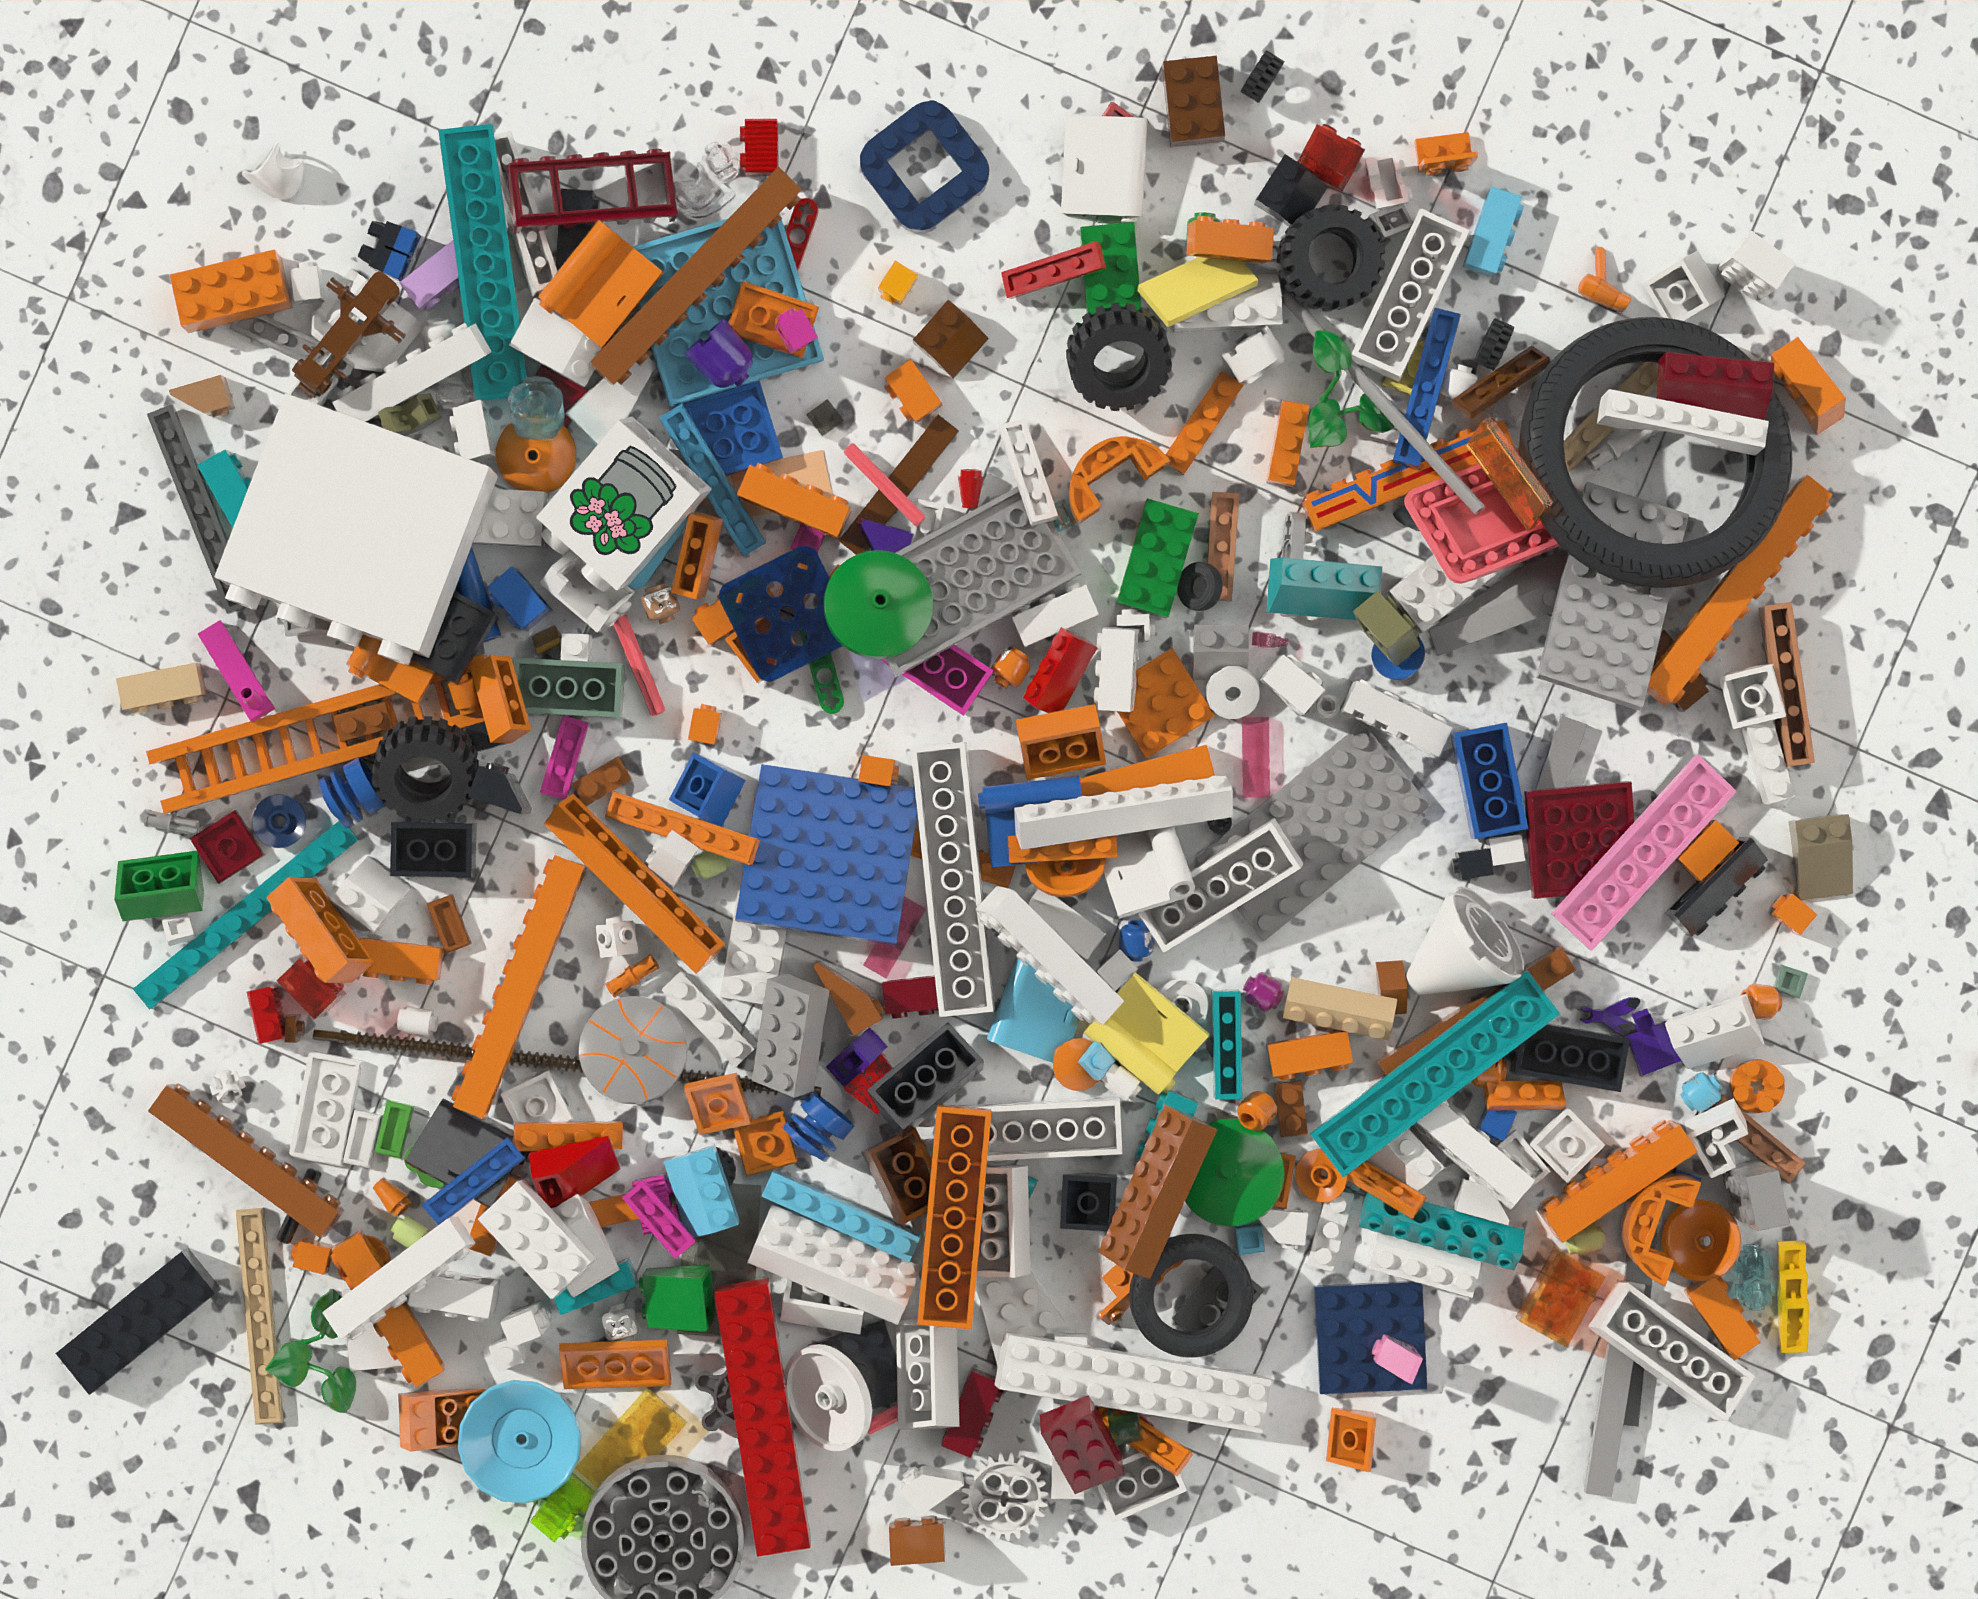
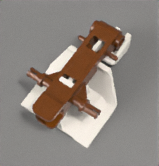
[289,268,424,406]

